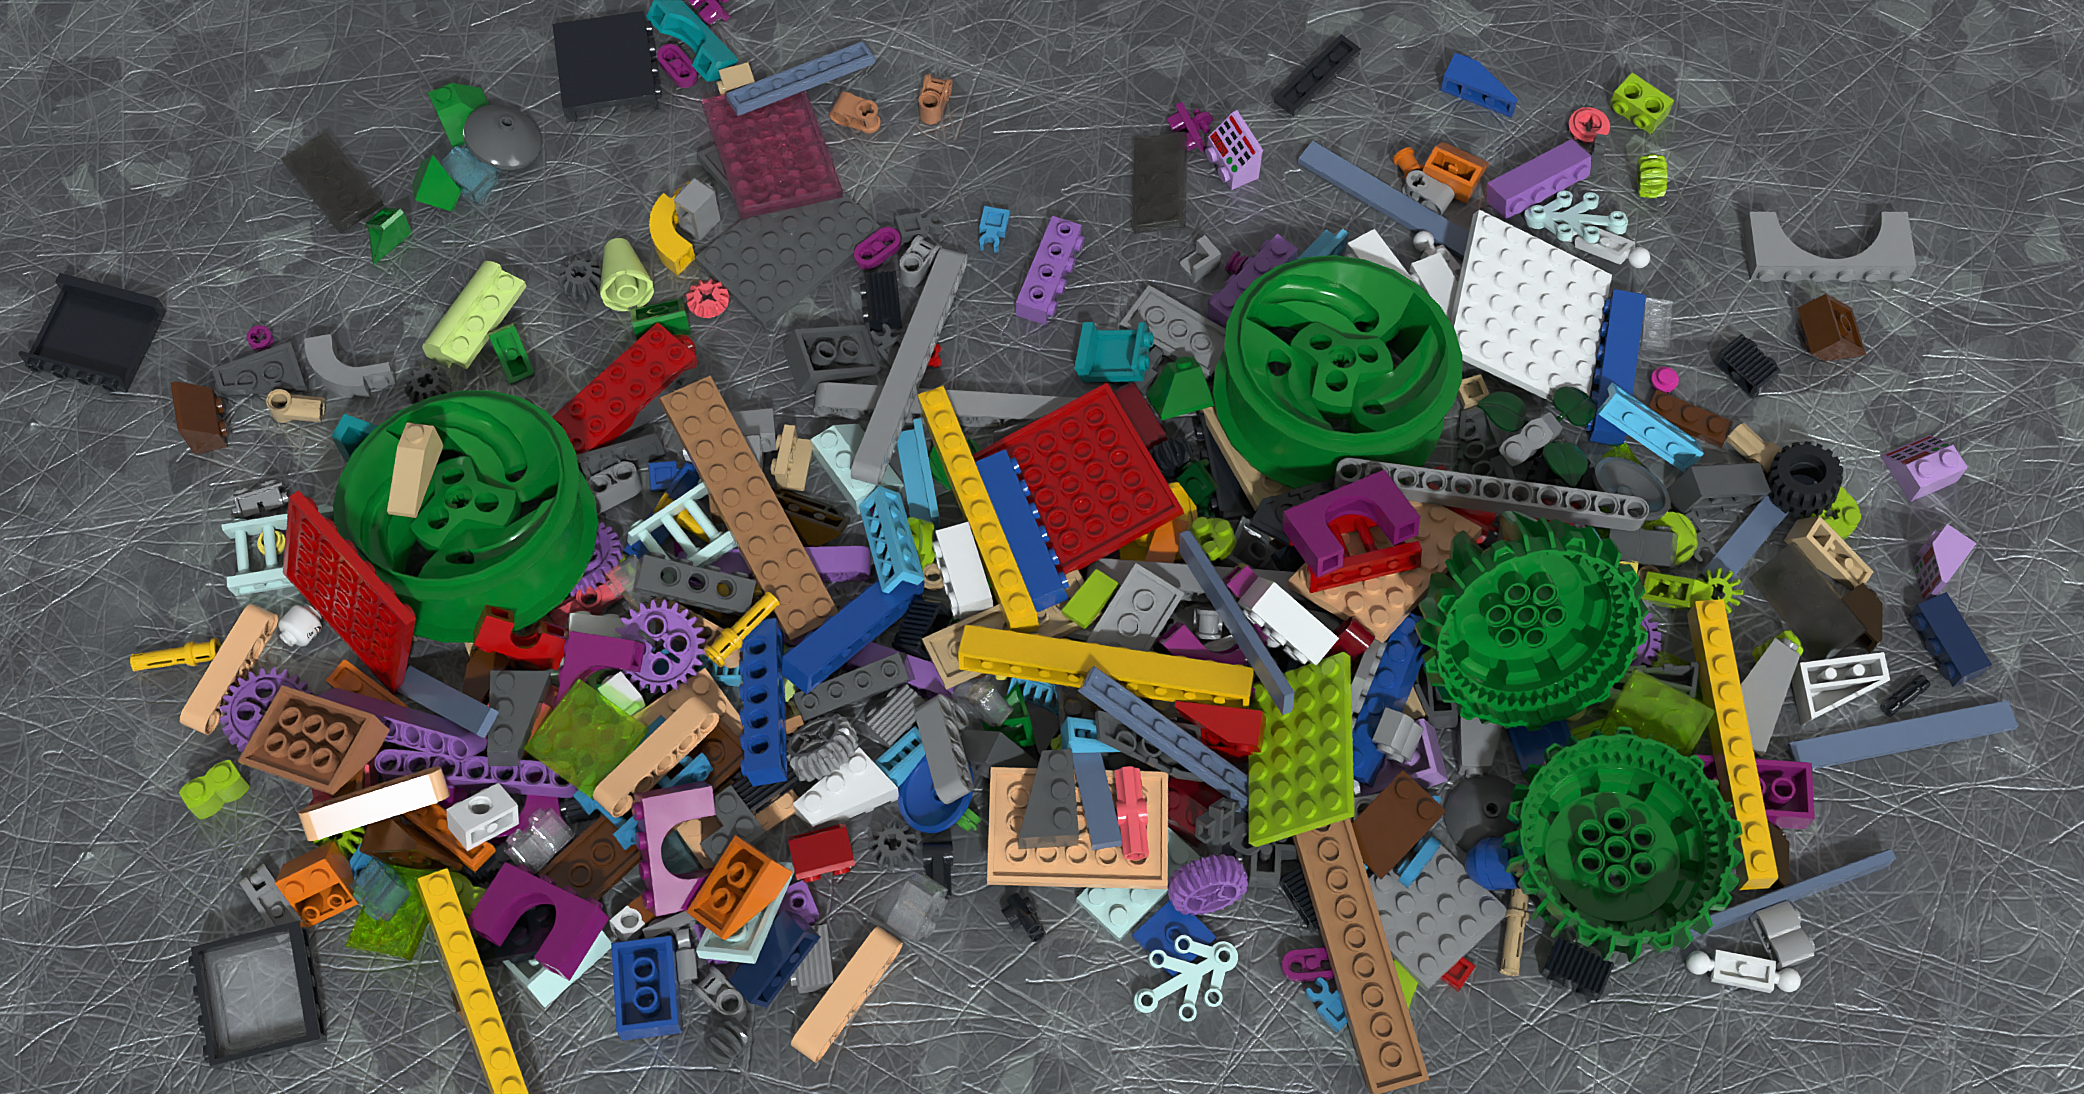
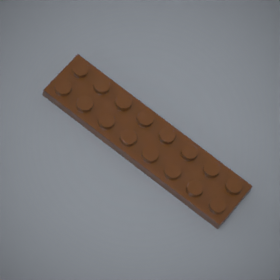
[538,718,744,901]

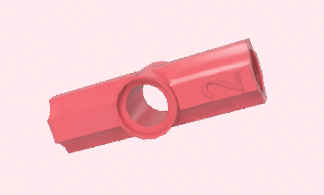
[548,570,631,627]
[1114,766,1149,860]

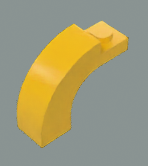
[649,181,695,276]

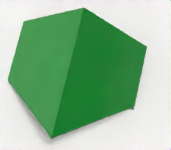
[412,154,463,211]
[365,207,412,266]
[982,683,1036,747]

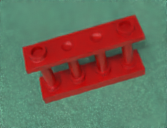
[1289,514,1422,593]

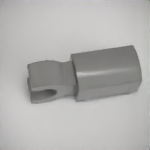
[676,928,699,984]

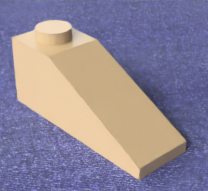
[387,423,444,518]
[1784,516,1874,590]

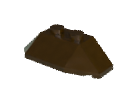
[771,487,850,547]

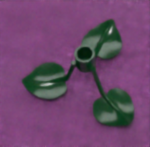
[1477,386,1596,488]

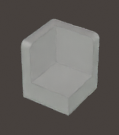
[1180,235,1221,283]

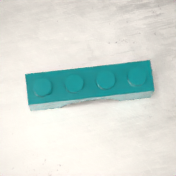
[646,0,738,82]

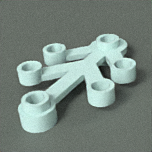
[1524,190,1628,243]
[1132,935,1238,1022]

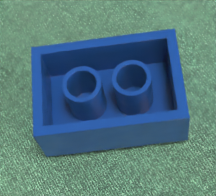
[611,936,683,1041]

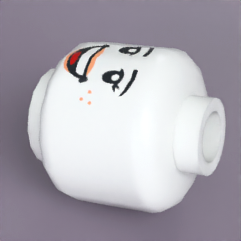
[278,604,322,647]

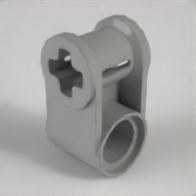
[1401,170,1455,216]
[899,235,943,287]
[1193,607,1222,639]
[691,966,747,1022]

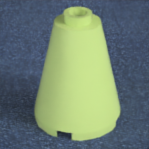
[600,238,654,311]

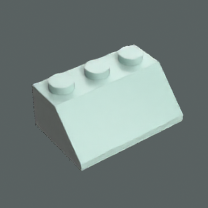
[810,424,904,514]
[502,931,611,1007]

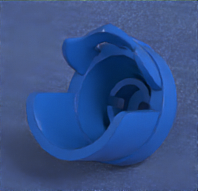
[1465,837,1520,890]

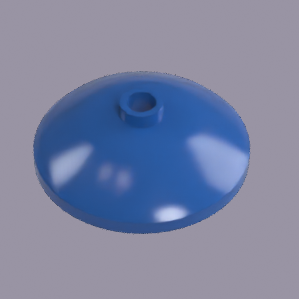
[898,754,974,833]

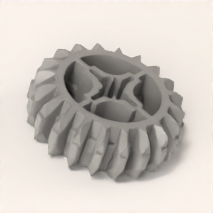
[786,713,858,782]

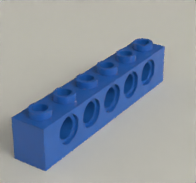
[739,618,787,786]

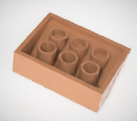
[238,685,390,795]

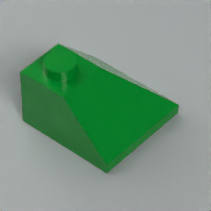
[428,83,489,149]
[1146,356,1214,420]

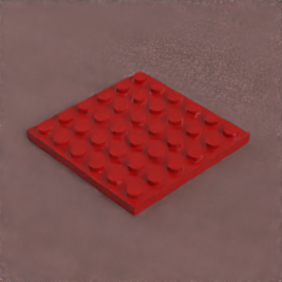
[972,383,1184,574]
[283,490,416,695]

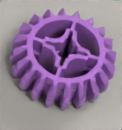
[1168,854,1248,916]

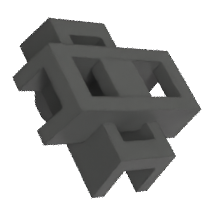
[1195,797,1263,856]

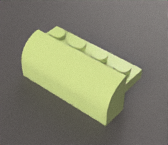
[422,261,527,369]

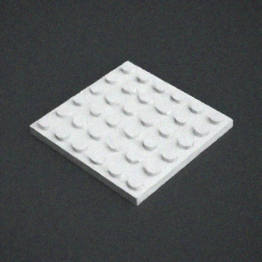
[1450,210,1612,402]

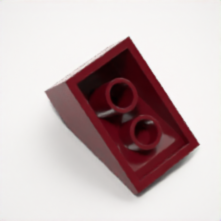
[1168,777,1229,848]

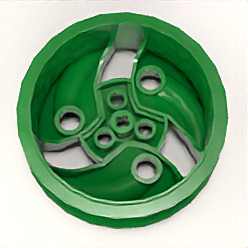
[1212,255,1463,489]
[333,390,599,643]

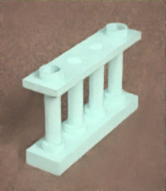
[627,479,737,584]
[222,504,334,596]

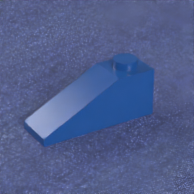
[1440,53,1518,118]

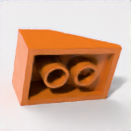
[686,835,793,940]

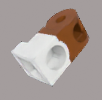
[609,894,664,942]

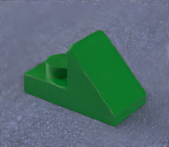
[488,323,535,384]

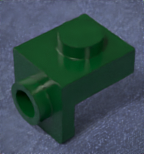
[1176,459,1219,505]

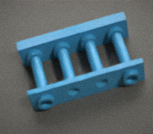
[573,715,713,850]

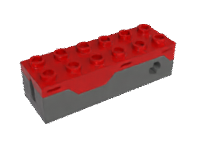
[552,322,701,472]

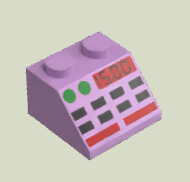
[1205,110,1263,190]
[1881,435,1968,502]
[1914,524,1977,602]

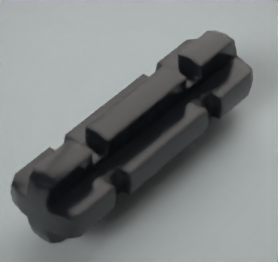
[1880,675,1931,717]

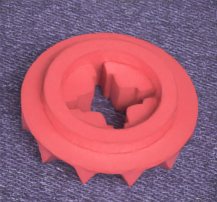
[1568,107,1610,145]
[686,278,729,318]

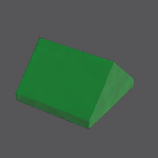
[630,298,691,340]

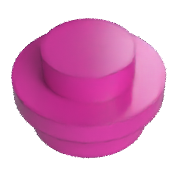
[1651,367,1679,393]

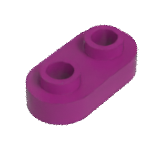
[657,44,698,88]
[854,227,901,270]
[1281,947,1334,982]

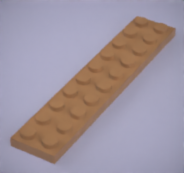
[659,376,839,643]
[1292,818,1430,1094]

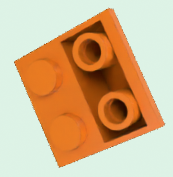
[1420,141,1490,204]
[274,840,359,928]

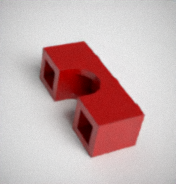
[473,605,569,671]

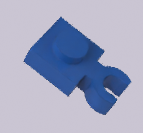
[648,461,694,492]

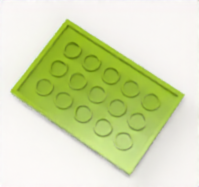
[1249,652,1354,847]

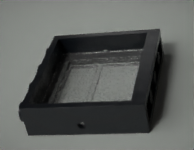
[188,920,327,1069]

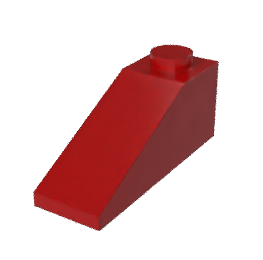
[1175,701,1266,755]

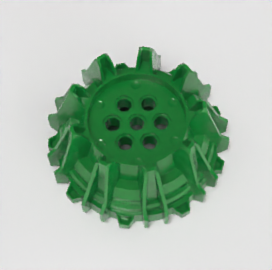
[1414,511,1648,731]
[1500,726,1743,963]

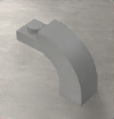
[304,334,396,399]

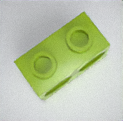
[1609,72,1674,134]

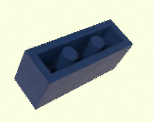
[1909,592,1992,687]
[729,909,821,1008]

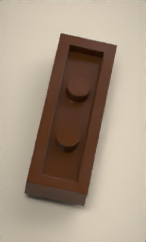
[1649,389,1733,448]

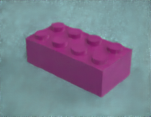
[1696,755,1815,829]

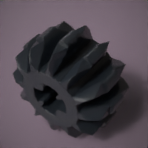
[1149,437,1195,478]

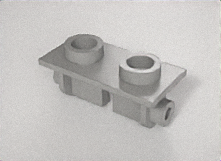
[227,480,289,519]

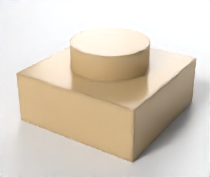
[1457,374,1489,409]

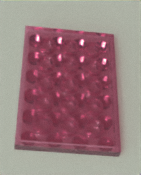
[701,90,843,219]

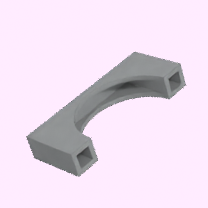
[1743,212,1917,282]

